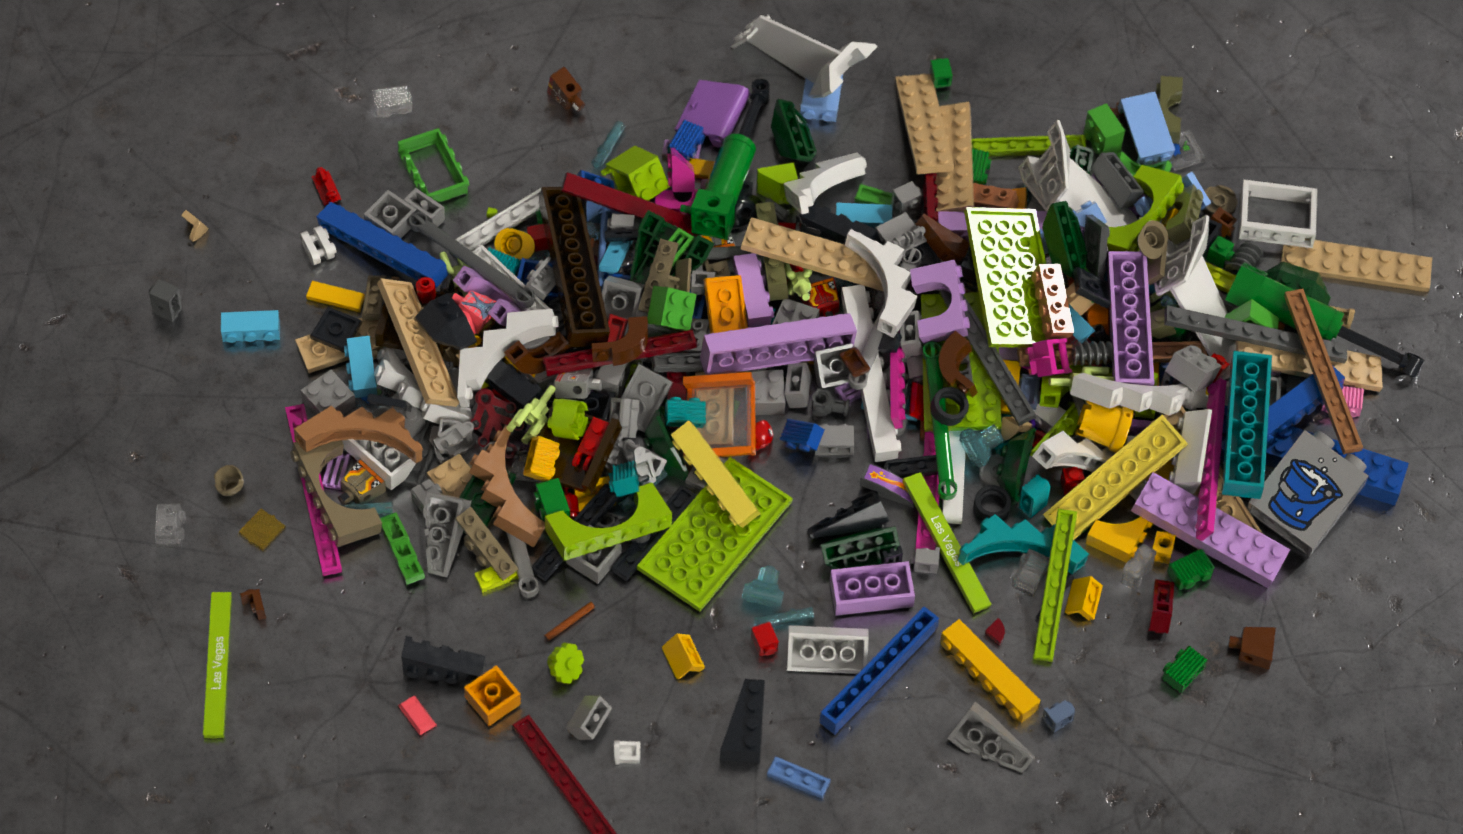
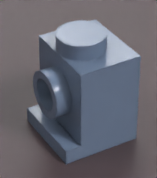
[1042,700,1075,732]

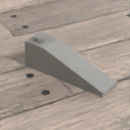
[423,492,471,577]
[947,702,1035,773]

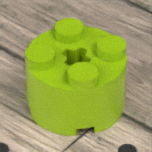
[548,398,588,440]

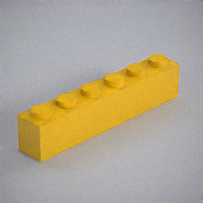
[940,619,1041,723]

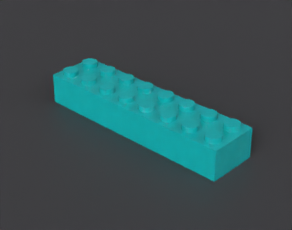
[1222,351,1272,499]

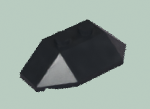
[415,293,477,350]

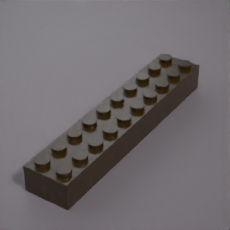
[539,187,610,347]

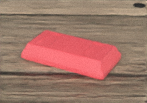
[398,695,437,736]

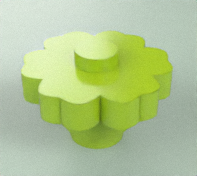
[547,643,584,684]

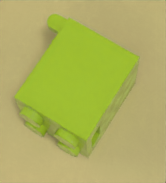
[601,145,670,201]

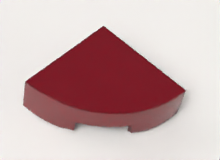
[985,618,1005,646]

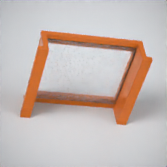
[683,372,756,457]

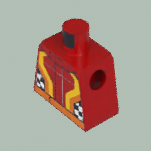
[799,277,840,317]

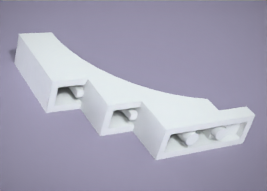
[783,153,867,214]
[457,309,559,408]

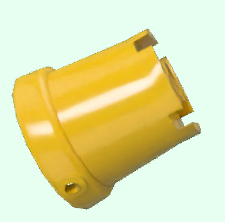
[1075,400,1134,453]

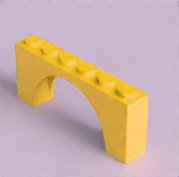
[1086,461,1174,564]

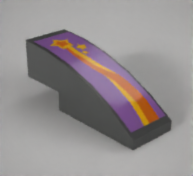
[860,462,915,508]

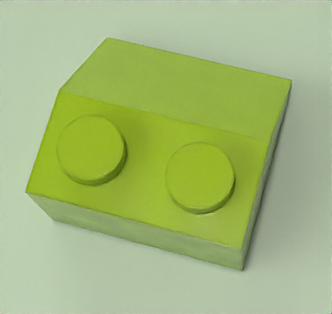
[756,163,798,204]

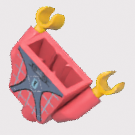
[452,291,497,348]

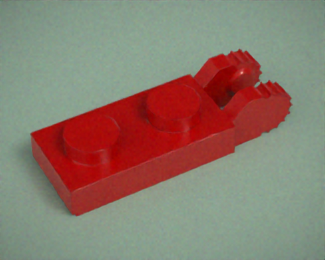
[572,417,609,471]

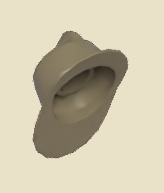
[1137,220,1168,259]

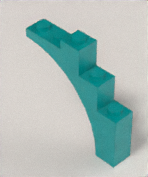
[958,514,1089,575]

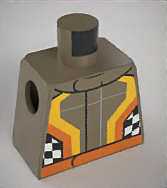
[338,459,386,506]

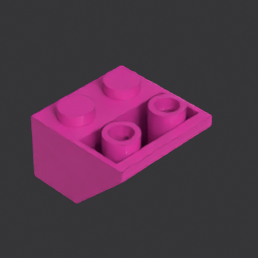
[667,148,695,192]

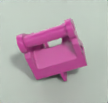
[1025,338,1072,377]

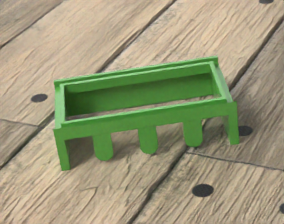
[398,128,469,203]

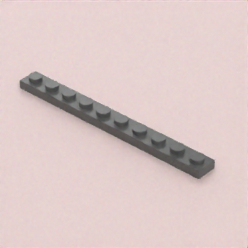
[937,289,1036,426]
[1164,305,1347,364]

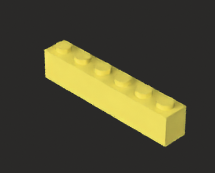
[671,420,761,528]

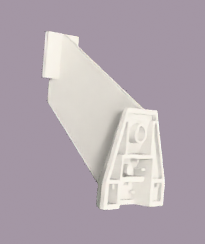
[731,15,877,98]
[1018,120,1142,252]
[1154,215,1236,380]

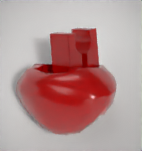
[745,420,774,451]

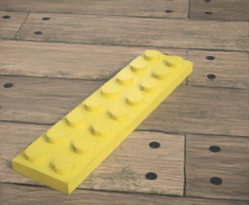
[1043,415,1188,540]

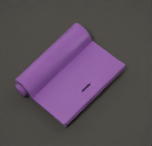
[675,80,750,147]

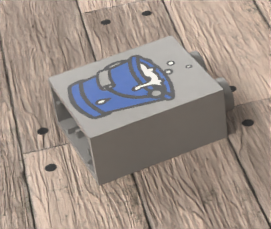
[1247,430,1368,557]

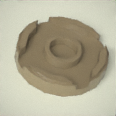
[1203,185,1238,217]

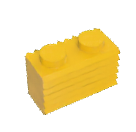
[523,436,560,482]

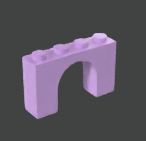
[910,260,970,345]
[453,266,523,327]

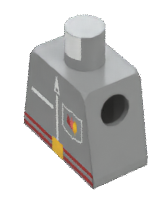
[555,368,602,399]

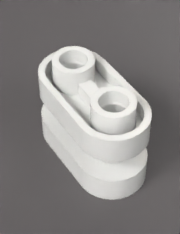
[299,226,337,265]

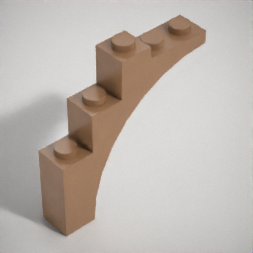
[294,406,423,463]
[469,426,545,547]

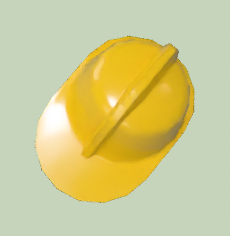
[494,228,535,260]

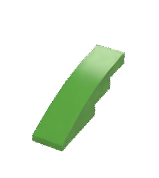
[380,512,425,585]

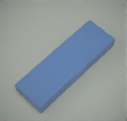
[767,756,831,799]

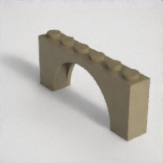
[290,440,382,547]

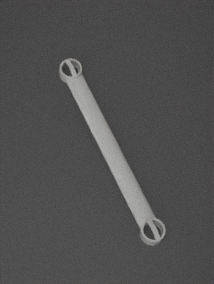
[848,248,921,390]
[484,442,539,597]

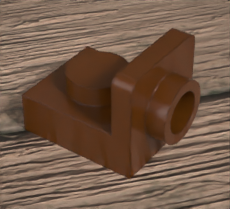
[240,589,266,620]

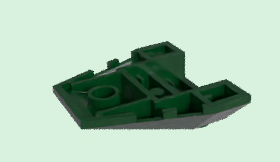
[630,210,715,285]

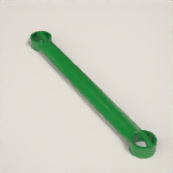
[922,341,957,500]

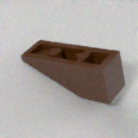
[915,213,970,266]

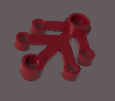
[470,389,524,458]

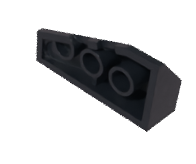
[807,490,890,538]

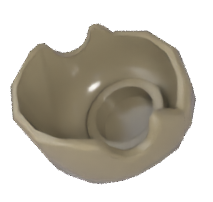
[214,465,244,496]

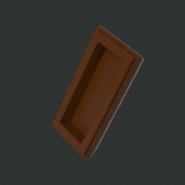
[839,347,870,378]

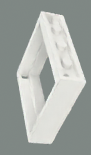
[1239,180,1317,248]

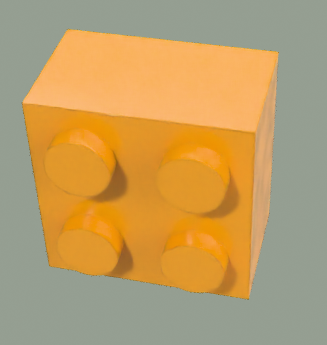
[464,665,521,726]

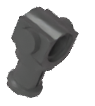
[811,388,850,417]

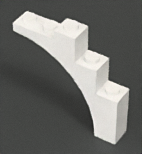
[845,229,917,338]
[374,347,473,425]
[1070,373,1194,416]
[1032,431,1147,500]

